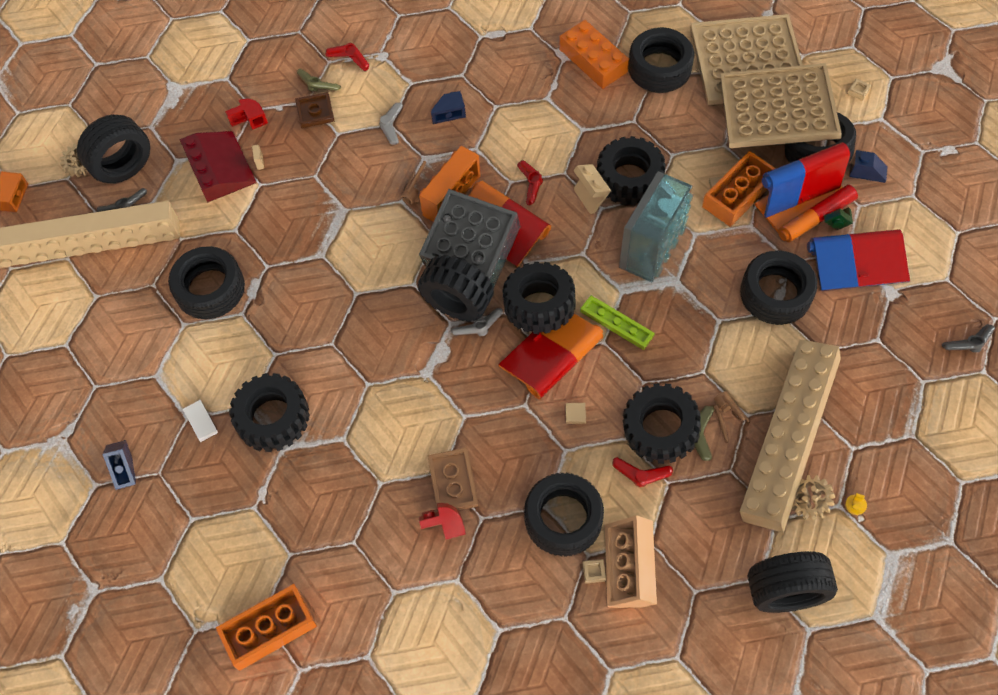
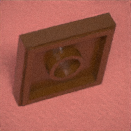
[295,92,335,129]

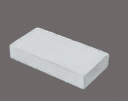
[183,400,218,442]

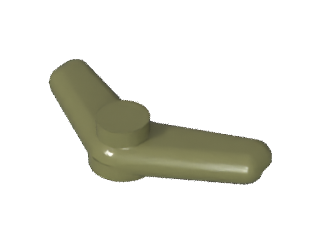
[297,69,341,91]
[695,406,714,461]

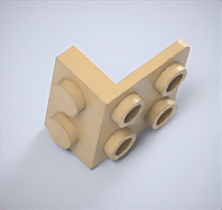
[574,164,611,214]

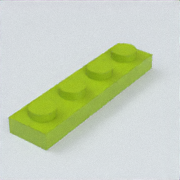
[580,295,655,350]

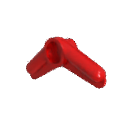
[325,43,369,72]
[517,160,543,205]
[612,457,673,487]

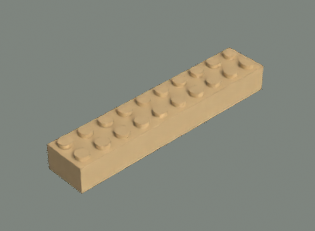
[0,201,180,268]
[740,339,841,533]

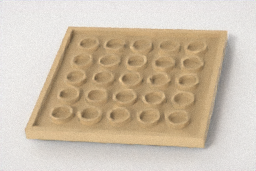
[690,14,803,105]
[720,63,841,148]

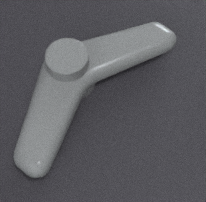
[379,103,403,145]
[451,308,503,336]

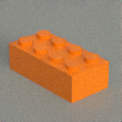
[559,20,629,89]
[419,146,480,222]
[702,151,776,227]
[215,584,317,671]

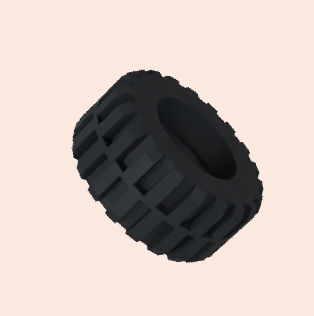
[597,136,666,206]
[418,255,494,322]
[502,261,576,334]
[229,373,310,452]
[622,383,701,464]

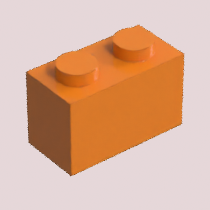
[0,171,28,212]

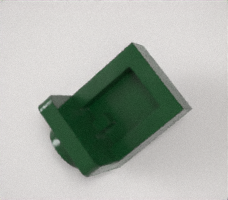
[824,207,853,230]

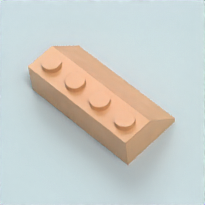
[605,515,657,608]

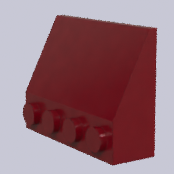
[179,131,257,203]

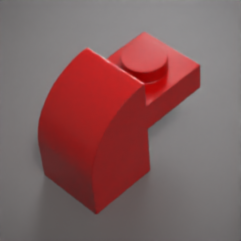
[225,99,268,130]
[419,503,466,540]

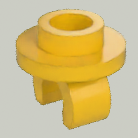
[845,493,867,515]

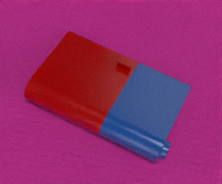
[762,142,850,218]
[807,229,910,291]

